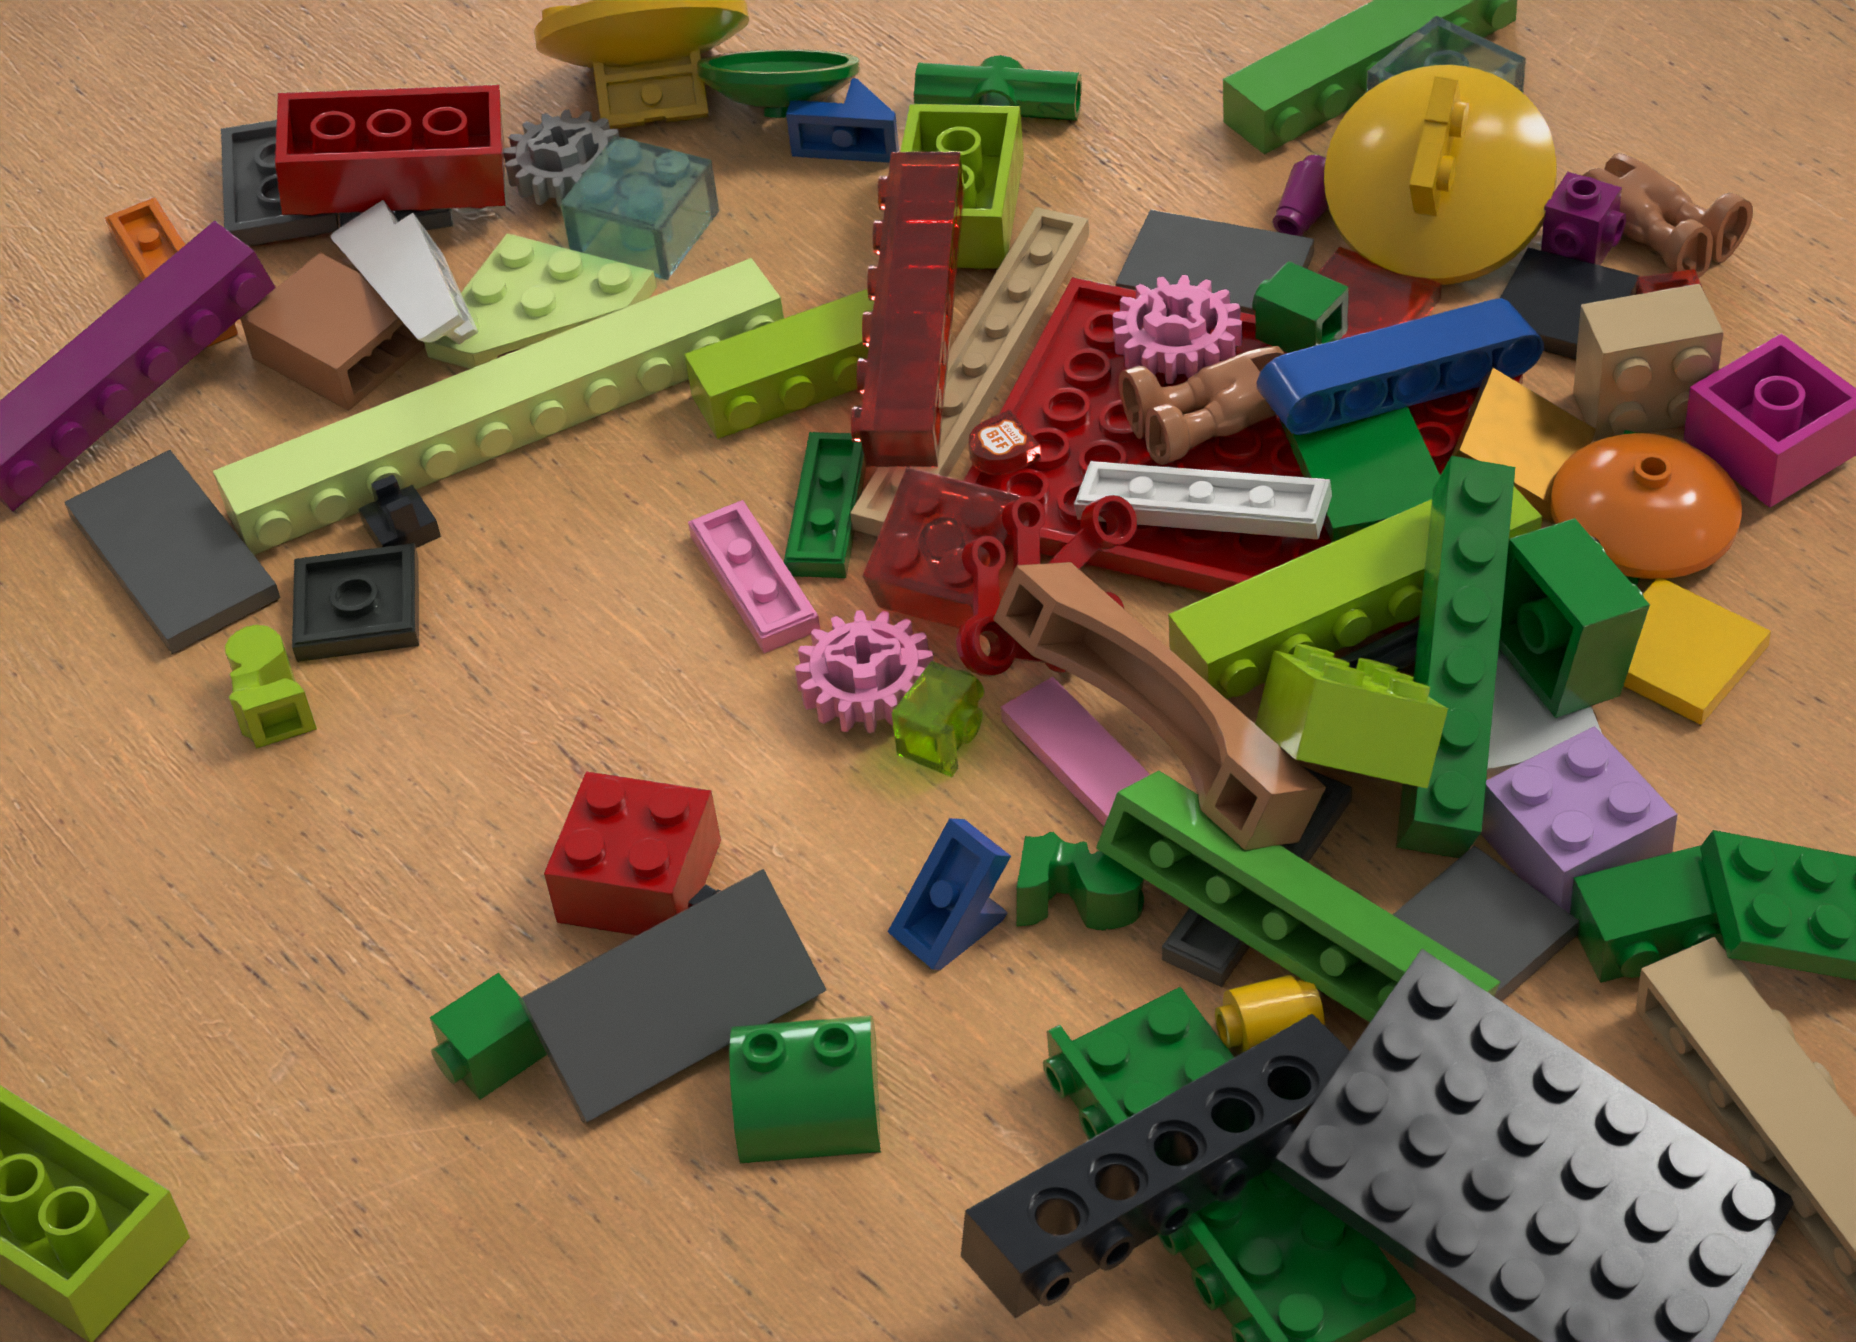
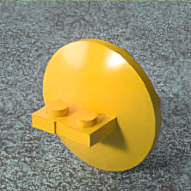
[534,0,749,129]
[1324,65,1557,285]

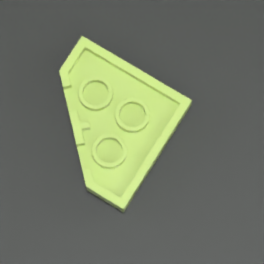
[424,233,657,369]

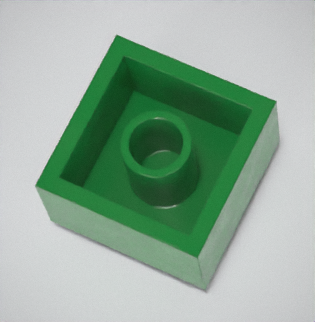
[1499,518,1650,718]

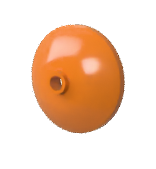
[1550,433,1742,579]

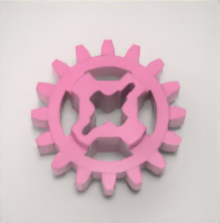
[1113,275,1242,384]
[795,610,935,733]

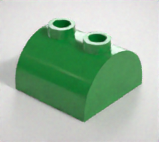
[729,1015,881,1163]

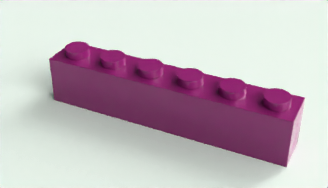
[0,220,276,512]

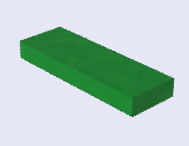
[784,432,870,578]

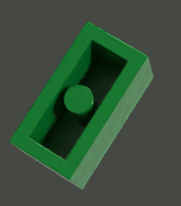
[1570,845,1726,983]

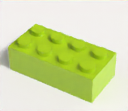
[0,1085,190,1342]

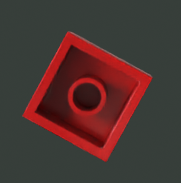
[544,771,721,936]

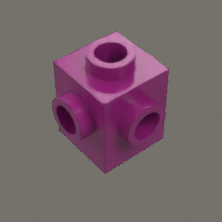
[1541,172,1626,265]

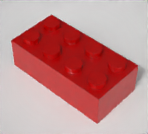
[275,85,506,215]

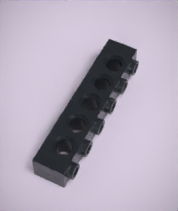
[961,1014,1350,1319]

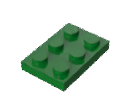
[1700,830,1856,980]

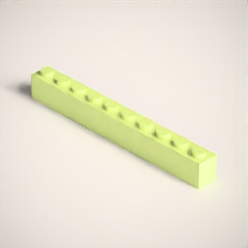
[213,258,784,555]

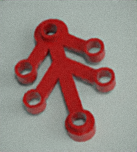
[956,495,1137,677]

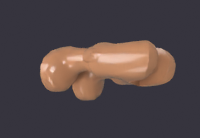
[1582,153,1753,280]
[1119,346,1284,465]

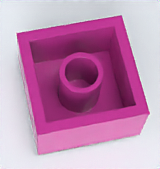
[1683,333,1856,508]

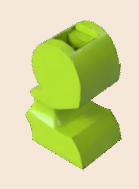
[225,625,317,749]

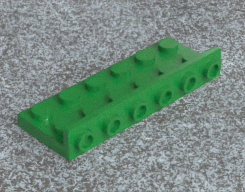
[1043,987,1416,1342]

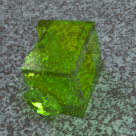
[891,661,985,777]

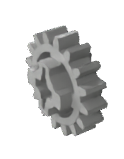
[503,110,624,206]

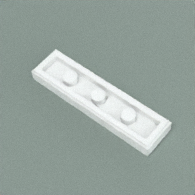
[1074,461,1332,539]

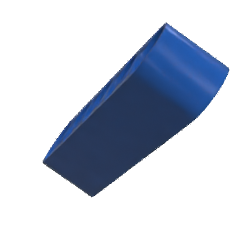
[1256,298,1544,435]

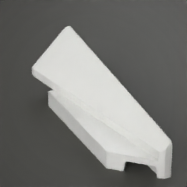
[331,200,478,345]

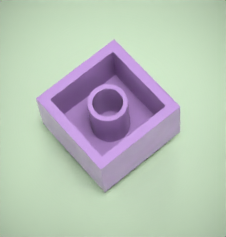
[1481,726,1678,913]

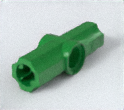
[913,55,1082,121]

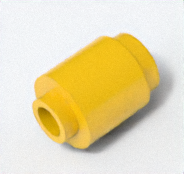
[1215,975,1325,1055]

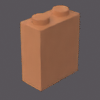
[240,253,425,411]

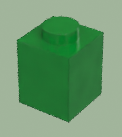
[1252,261,1349,353]
[429,973,547,1100]

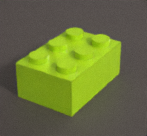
[888,104,1024,269]
[1255,644,1448,789]

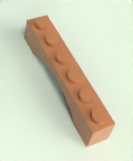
[993,562,1326,850]

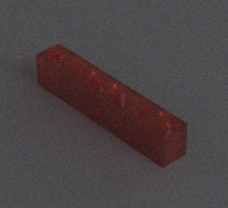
[851,152,965,467]

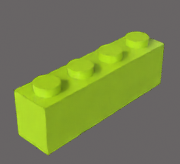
[684,278,931,439]

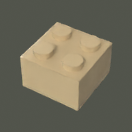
[1573,284,1724,442]

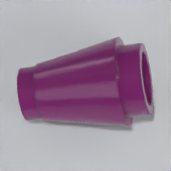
[1272,155,1329,236]

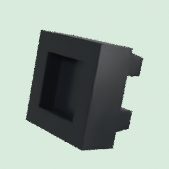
[358,474,441,548]

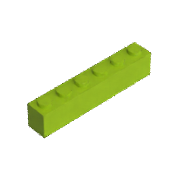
[1168,486,1542,699]

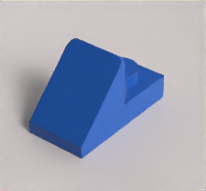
[786,78,900,163]
[888,818,1011,970]

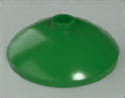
[697,49,860,118]

